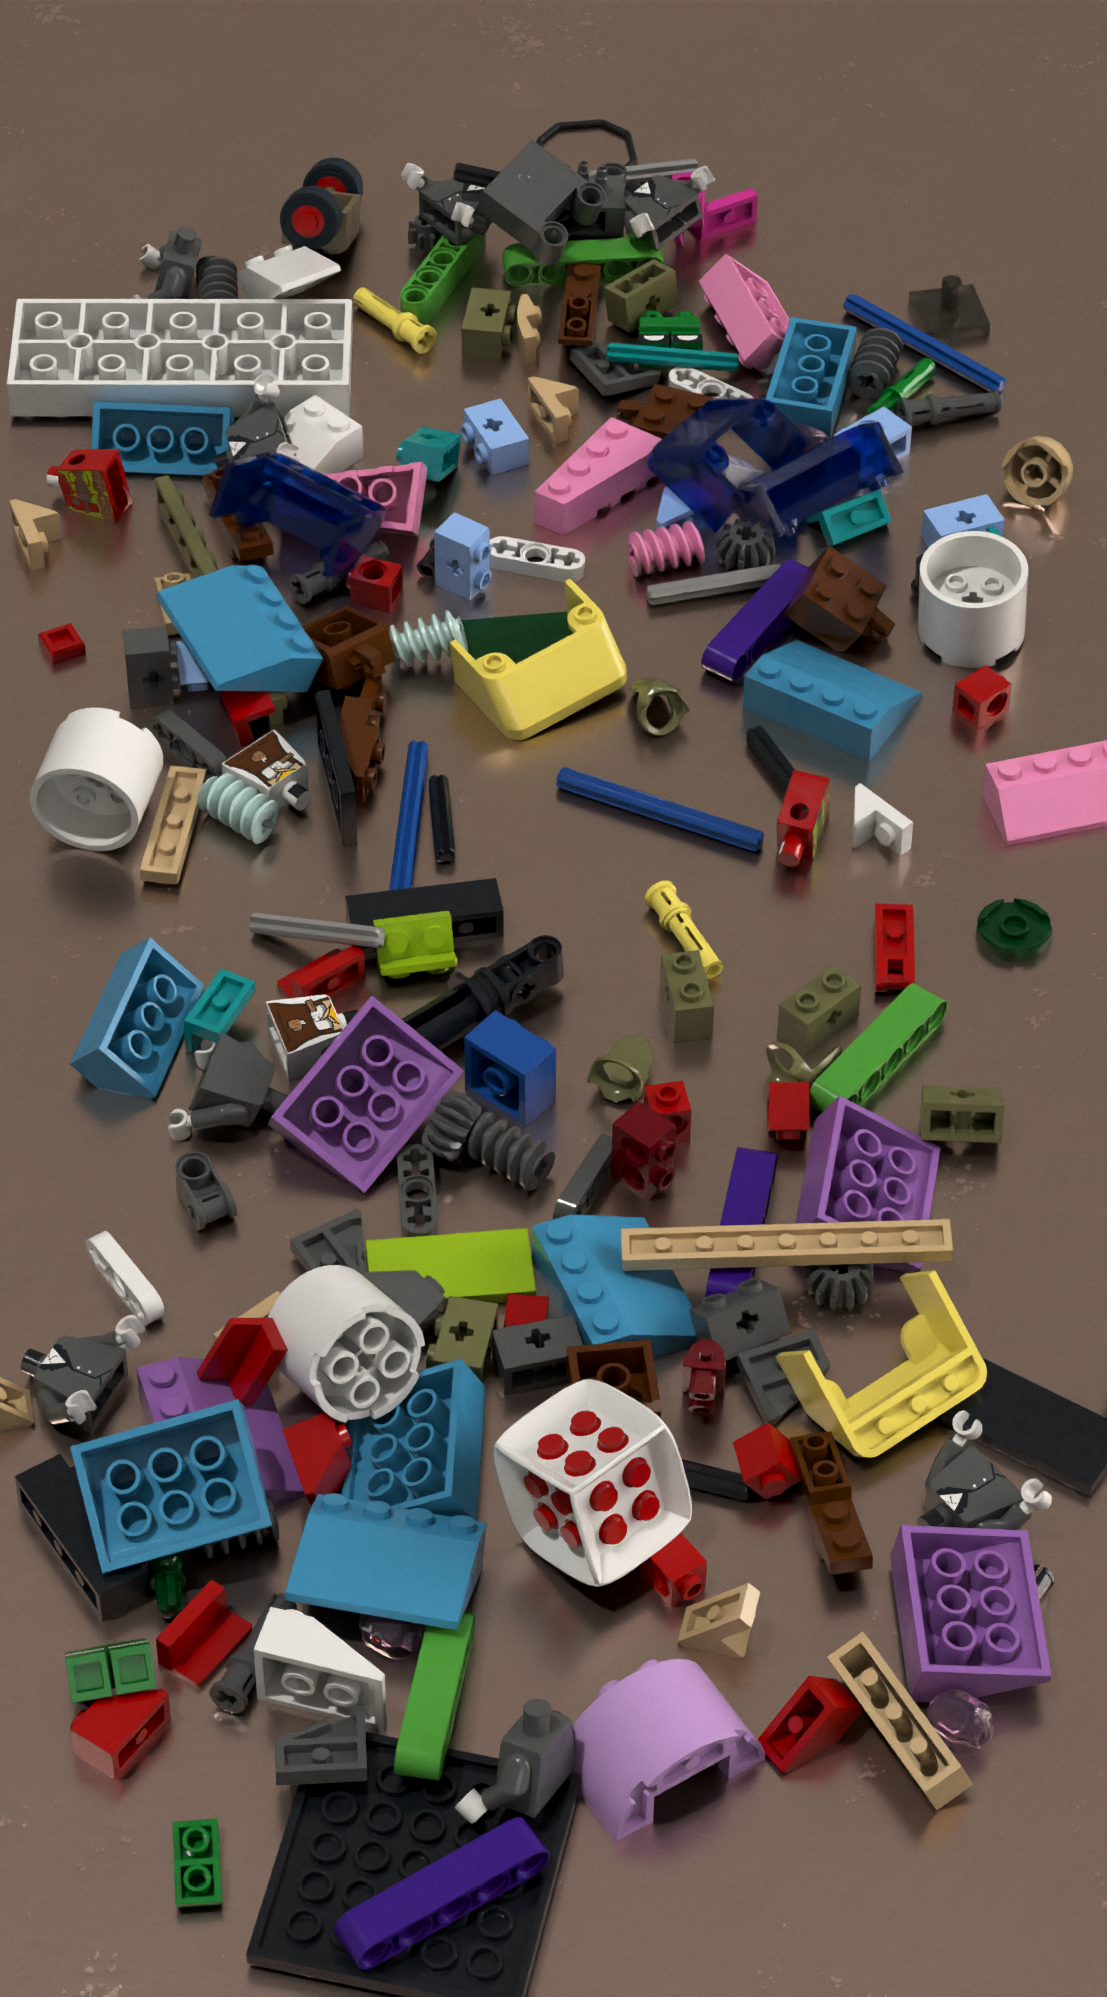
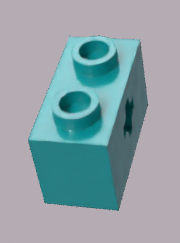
[396,426,462,482]

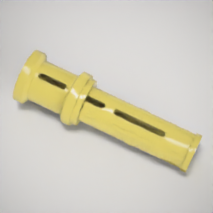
[353,287,437,354]
[644,880,724,979]

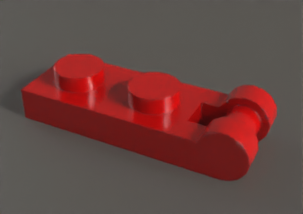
[874,903,915,993]

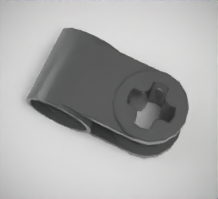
[175,1151,237,1231]

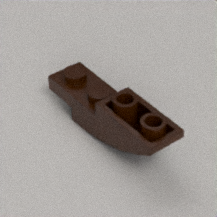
[558,263,601,346]
[202,468,274,562]
[340,675,388,804]
[790,1431,873,1575]

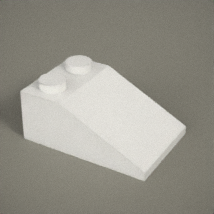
[237,245,341,299]
[258,395,363,497]
[254,1607,387,1731]

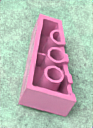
[534,417,669,536]
[275,462,428,536]

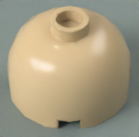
[1002,436,1073,507]

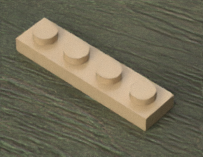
[140,765,207,885]

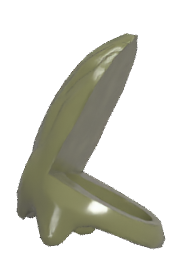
[629,677,690,736]
[587,1035,653,1103]
[766,1042,842,1087]

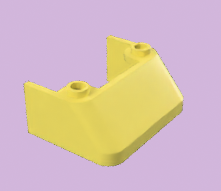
[450,579,627,740]
[775,1270,987,1458]

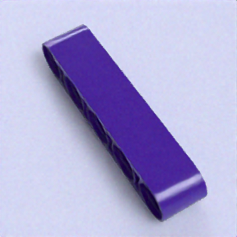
[701,559,809,682]
[705,1147,778,1297]
[333,1817,550,1970]

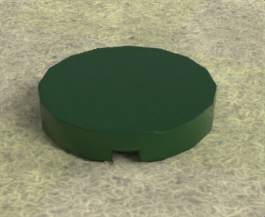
[976,898,1052,962]

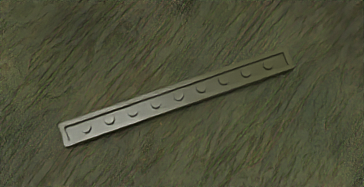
[155,475,287,728]

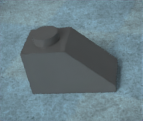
[359,1270,446,1333]

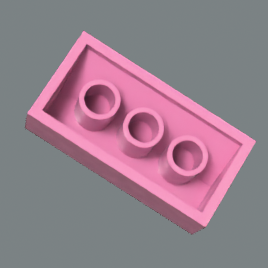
[699,254,790,373]
[982,740,1107,846]

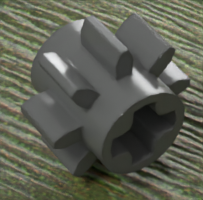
[408,215,443,254]

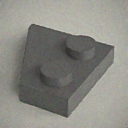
[290,1209,366,1272]

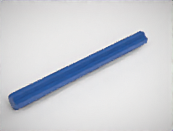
[843,294,1006,394]
[389,740,428,891]
[556,767,764,852]

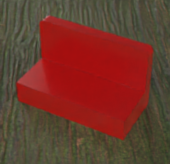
[219,691,275,746]
[277,945,365,998]
[196,1318,288,1406]
[156,1580,253,1688]

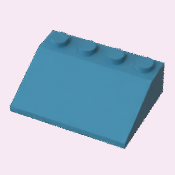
[156,565,323,692]
[743,640,922,761]
[532,1214,697,1358]
[342,1359,485,1521]
[70,1399,272,1574]
[284,1493,487,1630]

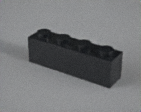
[345,878,504,954]
[15,1454,150,1621]

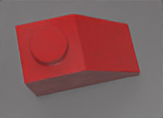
[282,1412,353,1507]
[758,1676,864,1773]
[70,1689,171,1780]

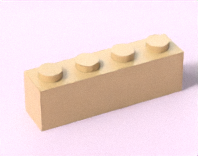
[827,1631,973,1811]

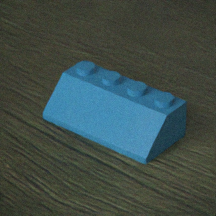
[764,317,857,443]
[91,401,235,476]
[70,937,205,1099]

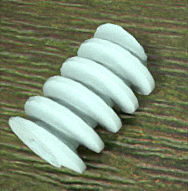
[389,610,468,670]
[197,773,280,845]

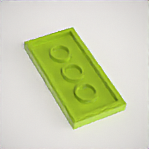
[365,1228,536,1307]

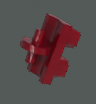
[683,1339,726,1414]

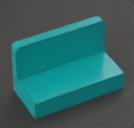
[805,489,892,546]
[184,969,256,1052]

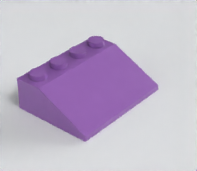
[268,995,464,1194]
[795,1096,941,1273]
[136,1357,306,1505]
[890,1525,1052,1703]

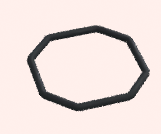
[536,119,638,166]

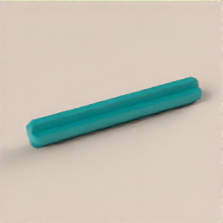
[606,343,739,372]

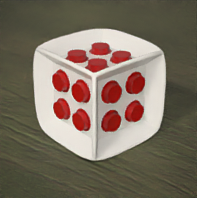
[494,1379,692,1587]

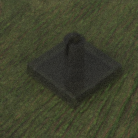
[908,275,990,341]

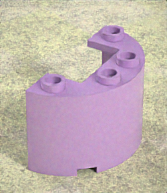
[572,1659,765,1842]

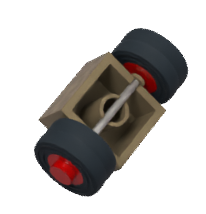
[280,157,363,254]

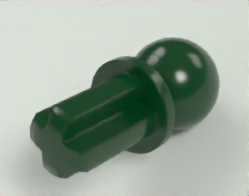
[148,1552,185,1619]

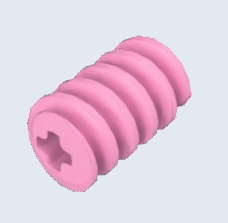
[627,521,705,577]

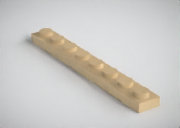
[621,1219,953,1271]

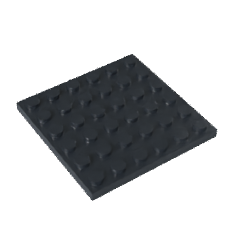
[246,1732,581,1997]

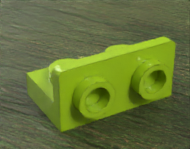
[373,911,458,979]

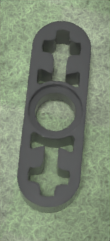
[150,709,227,779]
[553,1134,612,1219]
[397,1144,438,1237]

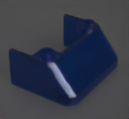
[646,398,811,533]
[739,422,904,540]
[209,451,387,577]

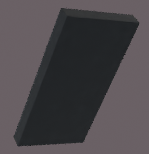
[315,690,357,846]
[941,1358,1107,1496]

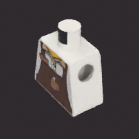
[222,730,312,810]
[266,994,358,1080]

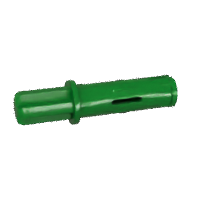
[867,358,936,415]

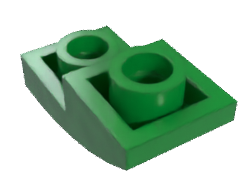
[172,1818,222,1908]

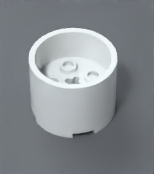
[918,531,1028,668]
[29,707,163,851]
[268,1265,425,1423]

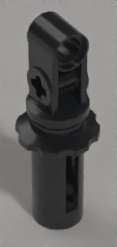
[402,935,564,1050]

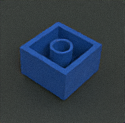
[464,1010,556,1128]

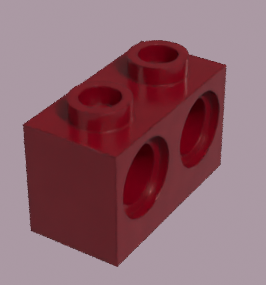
[611,1101,676,1200]

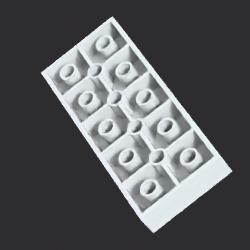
[7,299,353,417]

